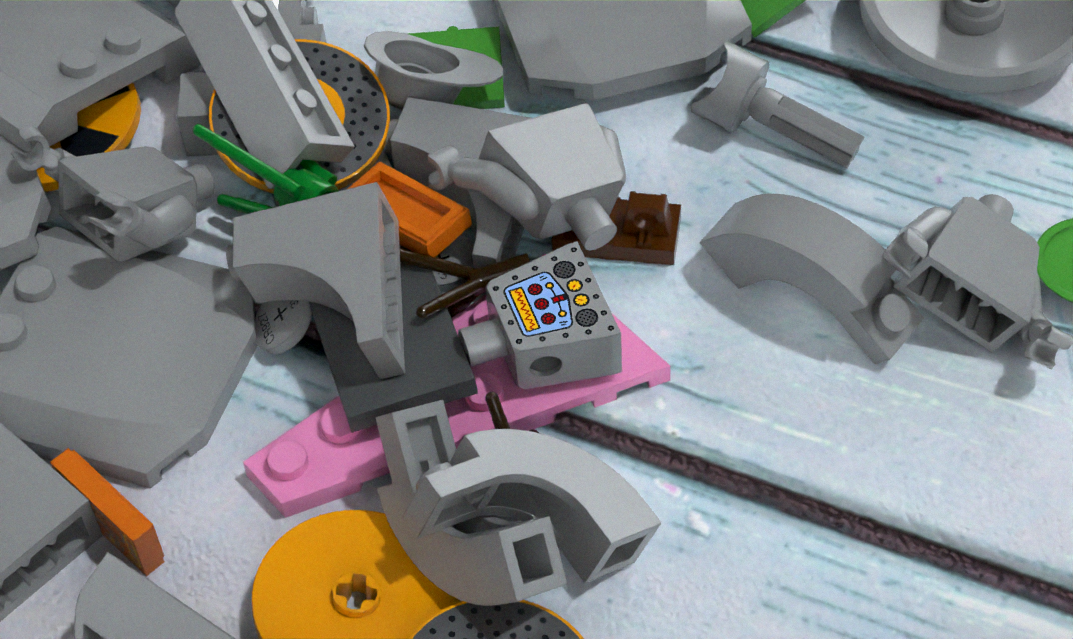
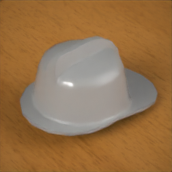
[364,31,503,110]

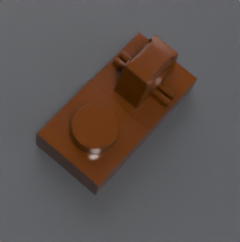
[551,191,681,265]

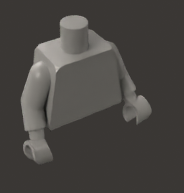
[427,103,626,251]
[11,126,214,262]
[882,194,1073,370]

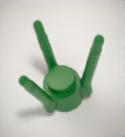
[192,124,339,214]

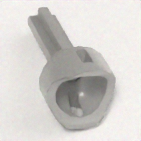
[691,41,864,168]

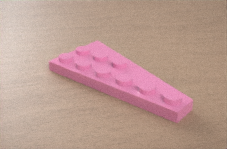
[243,254,670,518]

